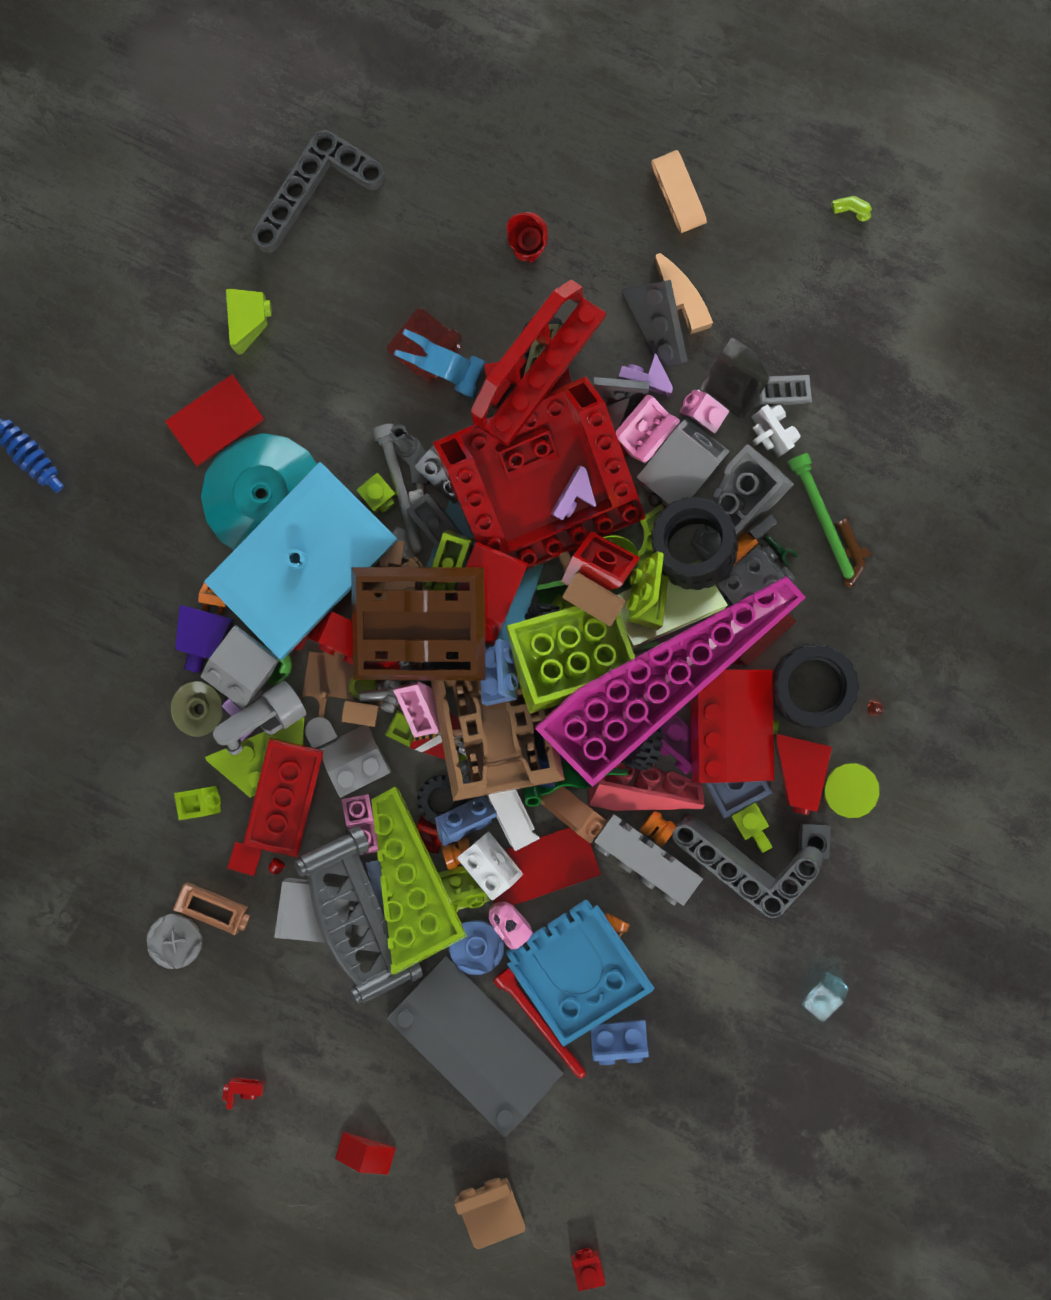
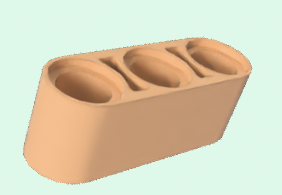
[651,150,707,233]

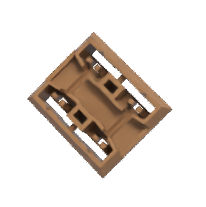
[431,667,565,801]

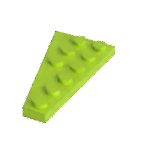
[371,787,467,975]

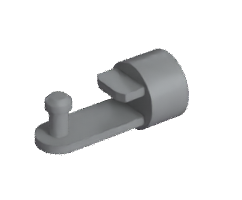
[213,681,306,755]

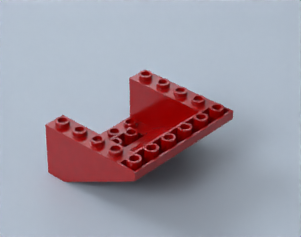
[433,376,646,571]

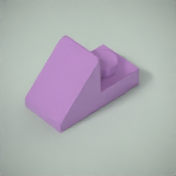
[618,354,673,397]
[550,466,596,520]

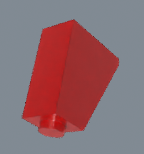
[774,734,832,815]

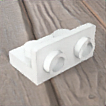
[458,831,523,900]

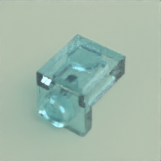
[802,972,849,1022]

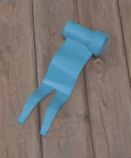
[394,329,486,399]

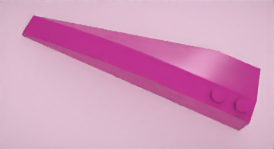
[535,576,806,787]

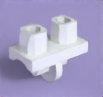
[751,404,801,458]

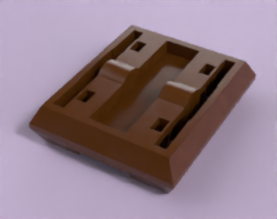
[351,567,486,681]

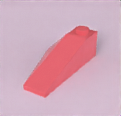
[588,762,705,811]

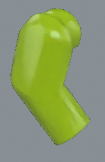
[831,196,872,222]

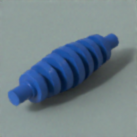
[0,418,64,493]

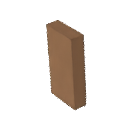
[562,572,626,627]

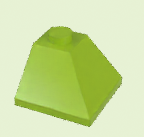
[226,289,272,354]

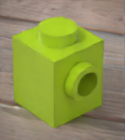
[357,472,397,514]

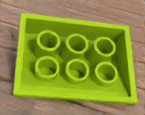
[506,606,635,714]

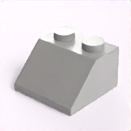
[200,625,279,709]
[318,725,392,798]

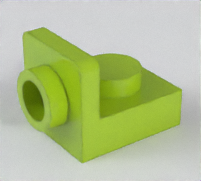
[174,786,221,820]

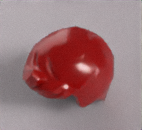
[506,212,548,263]

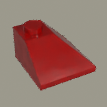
[561,531,640,590]

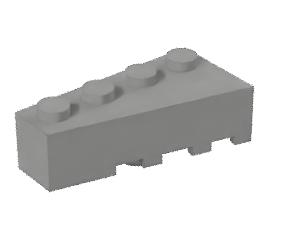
[593,812,703,906]

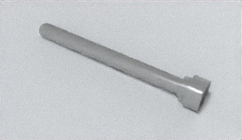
[372,424,423,553]

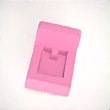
[680,390,729,434]

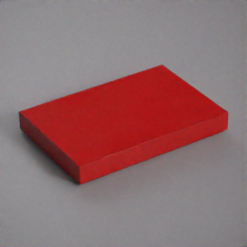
[165,374,265,467]

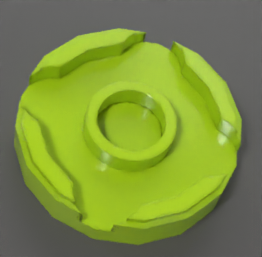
[824,763,879,818]

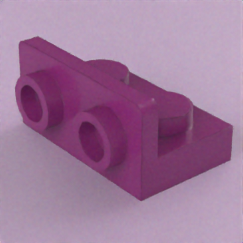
[660,714,692,775]

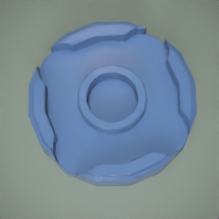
[449,919,504,975]

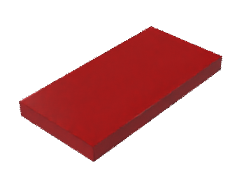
[243,738,324,858]
[493,827,601,905]

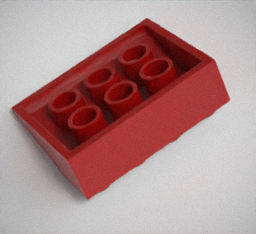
[691,670,774,783]

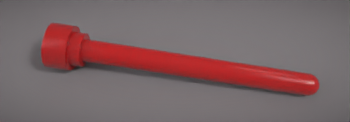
[492,967,586,1079]

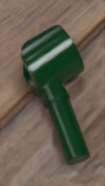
[763,534,798,566]

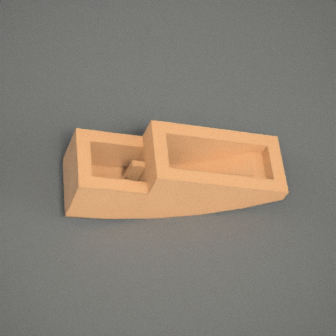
[654,253,713,334]

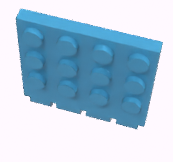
[506,900,654,1047]

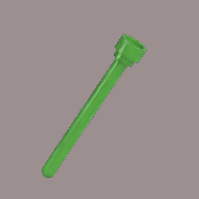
[788,453,854,579]

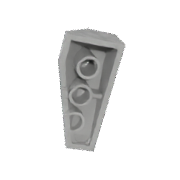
[691,444,794,560]

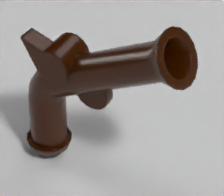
[834,517,874,588]

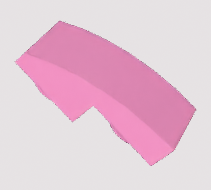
[342,794,379,856]

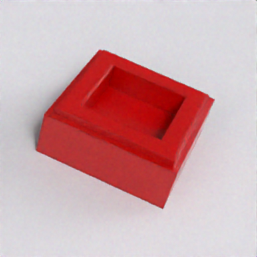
[228,841,263,876]

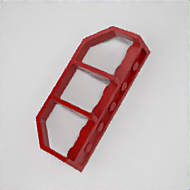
[471,279,606,447]

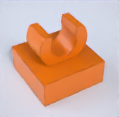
[198,582,226,615]

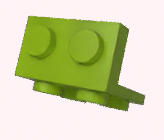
[627,551,669,630]

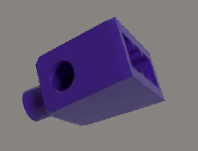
[175,605,235,673]

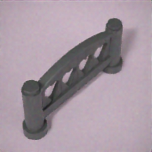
[294,826,423,1005]

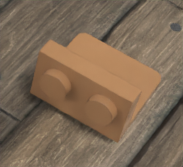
[454,1177,525,1249]

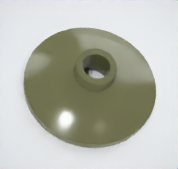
[171,681,224,737]

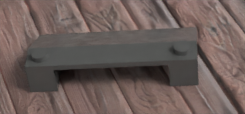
[386,955,564,1137]

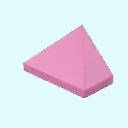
[393,682,440,738]

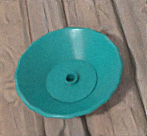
[201,433,317,550]

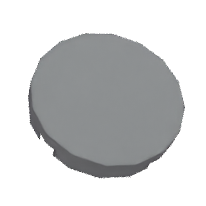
[146,913,202,969]

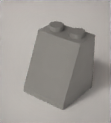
[636,417,730,507]
[274,877,357,943]

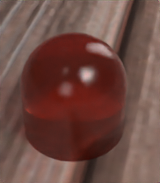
[868,701,884,716]

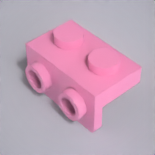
[616,394,680,463]

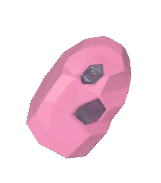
[489,902,533,950]

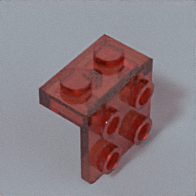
[387,308,463,383]

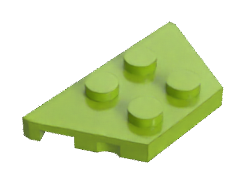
[205,716,305,798]

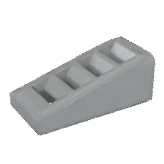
[751,375,812,408]

